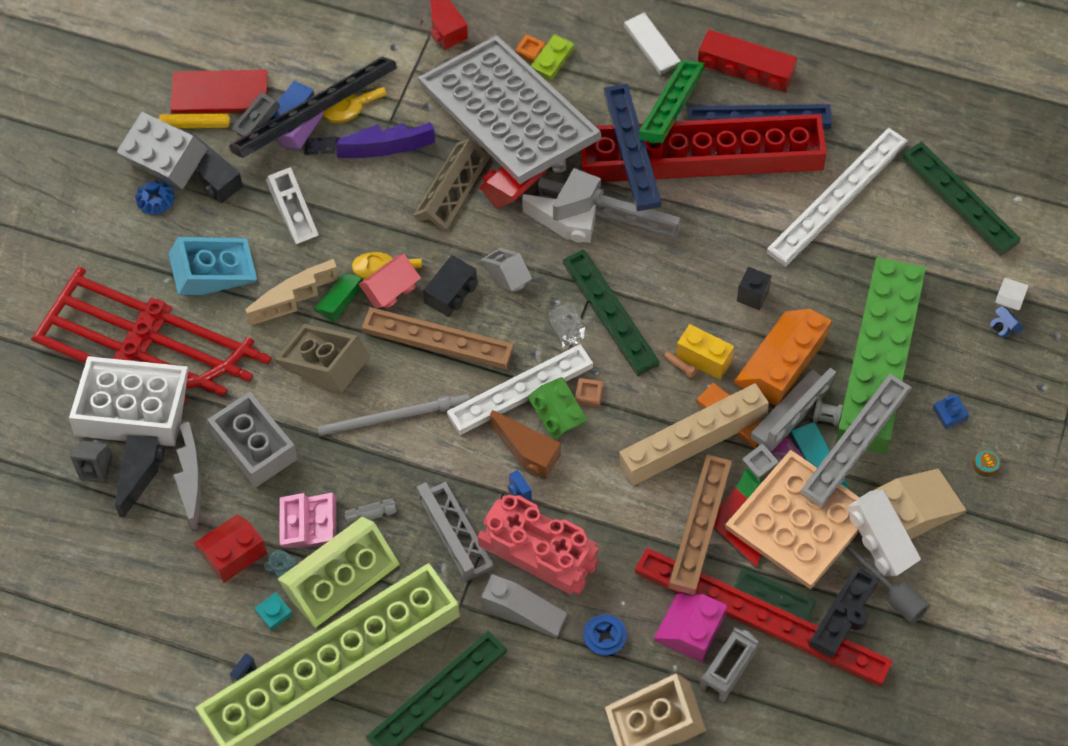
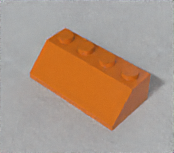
[734,309,832,406]

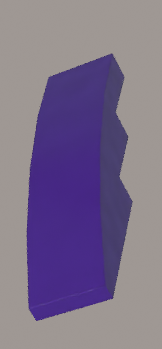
[335,122,435,158]

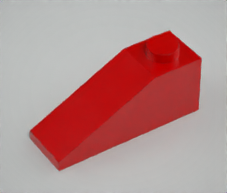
[430,0,469,50]

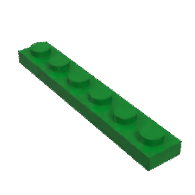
[639,60,704,143]

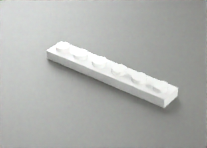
[447,344,593,435]

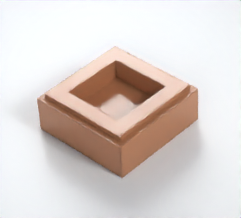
[575,378,604,408]

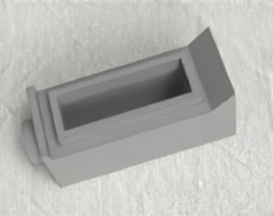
[700,628,758,703]

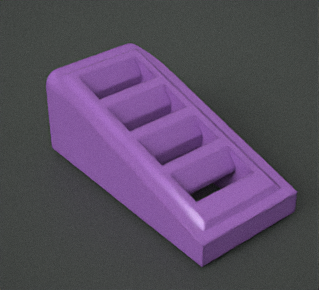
[277,112,323,149]

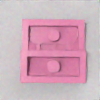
[280,493,337,548]

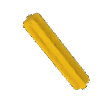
[159,114,230,128]

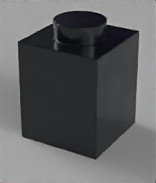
[737,267,772,311]

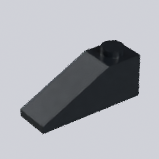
[189,131,243,204]
[115,435,165,517]

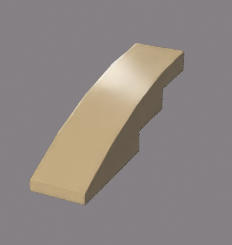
[245,259,339,326]

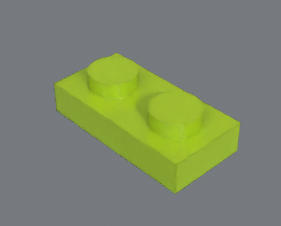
[531,34,574,82]

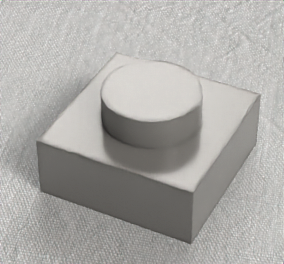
[742,444,779,481]

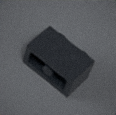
[423,255,478,317]

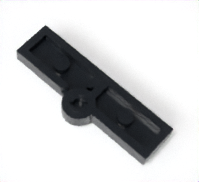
[808,566,880,659]

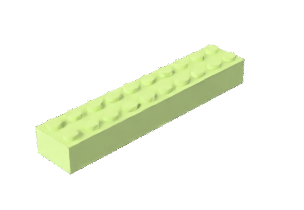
[195,563,460,746]

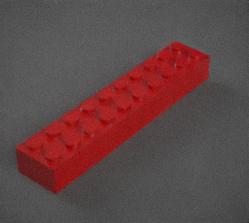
[580,114,826,182]

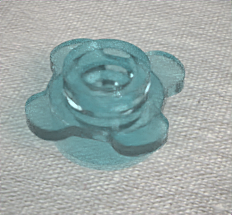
[265,549,296,578]

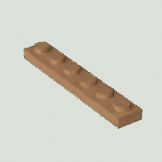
[362,307,514,370]
[669,454,732,595]

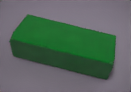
[314,273,363,322]

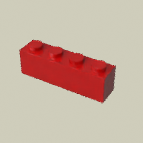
[698,29,797,93]

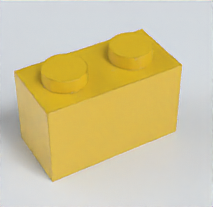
[676,324,734,380]

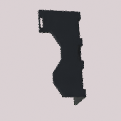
[304,136,340,155]

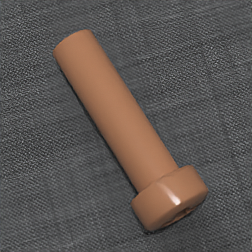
[664,351,697,379]

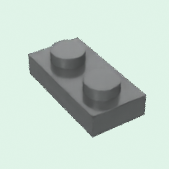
[232,92,281,137]

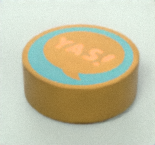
[973,449,1001,477]

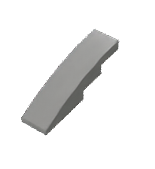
[174,422,202,530]

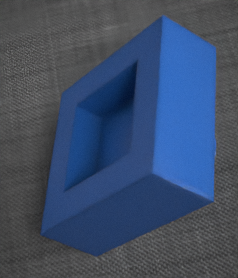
[507,470,532,502]

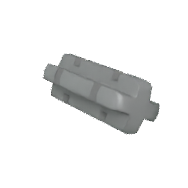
[345,498,396,525]

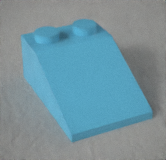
[168,237,257,295]

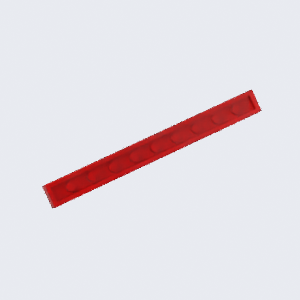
[635,547,893,687]

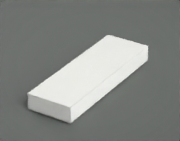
[624,13,681,76]

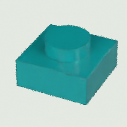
[254,593,293,631]

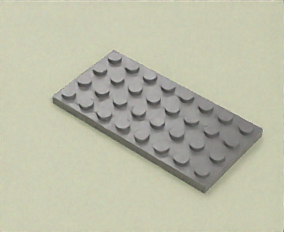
[418,35,602,184]

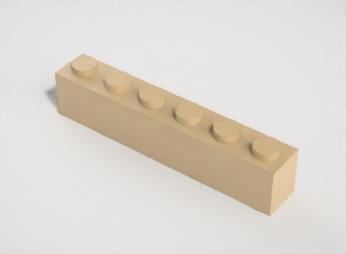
[619,383,769,486]

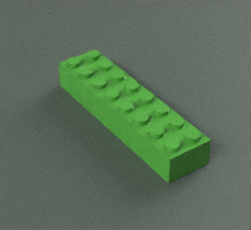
[835,257,926,454]

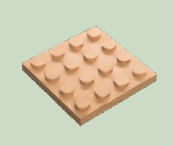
[726,450,860,590]

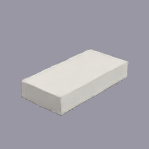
[995,278,1028,310]

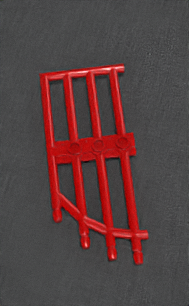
[31,266,272,405]

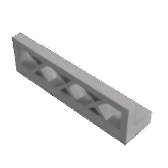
[750,368,836,452]
[417,481,494,582]

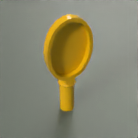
[323,87,387,123]
[352,252,422,280]

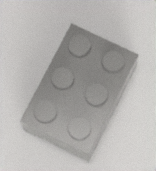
[116,112,208,190]
[207,392,298,488]

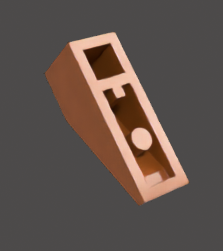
[490,410,561,479]

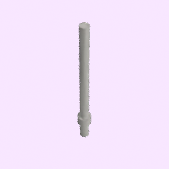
[317,394,469,436]

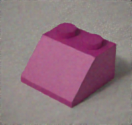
[654,594,727,663]

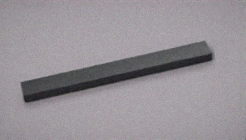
[229,56,397,158]

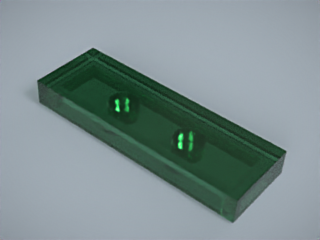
[733,567,816,621]

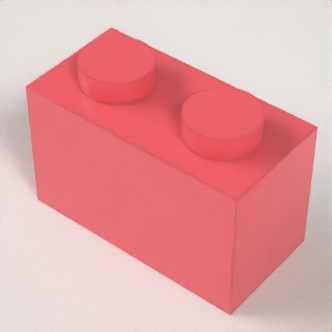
[358,254,421,309]

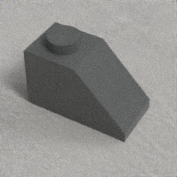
[70,440,112,483]

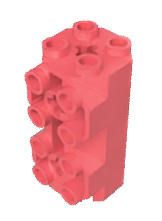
[478,495,599,595]

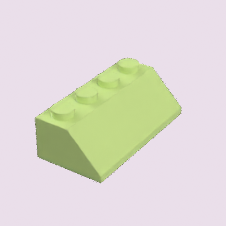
[278,517,400,628]

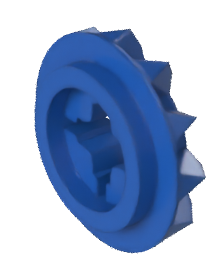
[135,179,175,215]
[583,614,627,657]

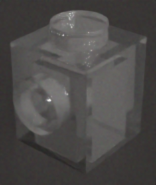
[548,302,585,347]

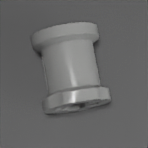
[813,400,843,427]

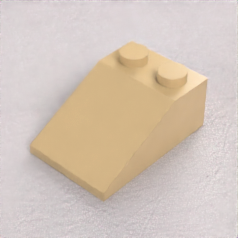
[874,469,967,540]
[605,673,706,746]

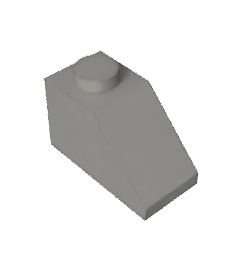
[553,168,603,221]
[481,248,532,292]

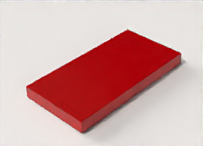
[170,69,268,114]

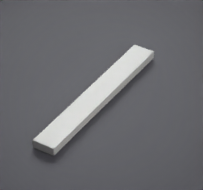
[766,128,908,267]

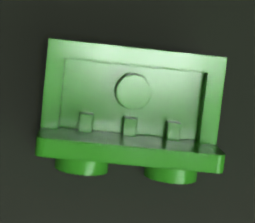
[528,377,588,440]

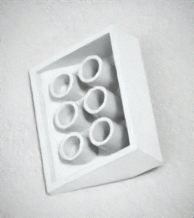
[69,356,188,447]

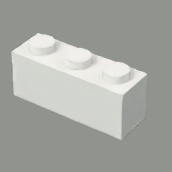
[846,490,921,576]

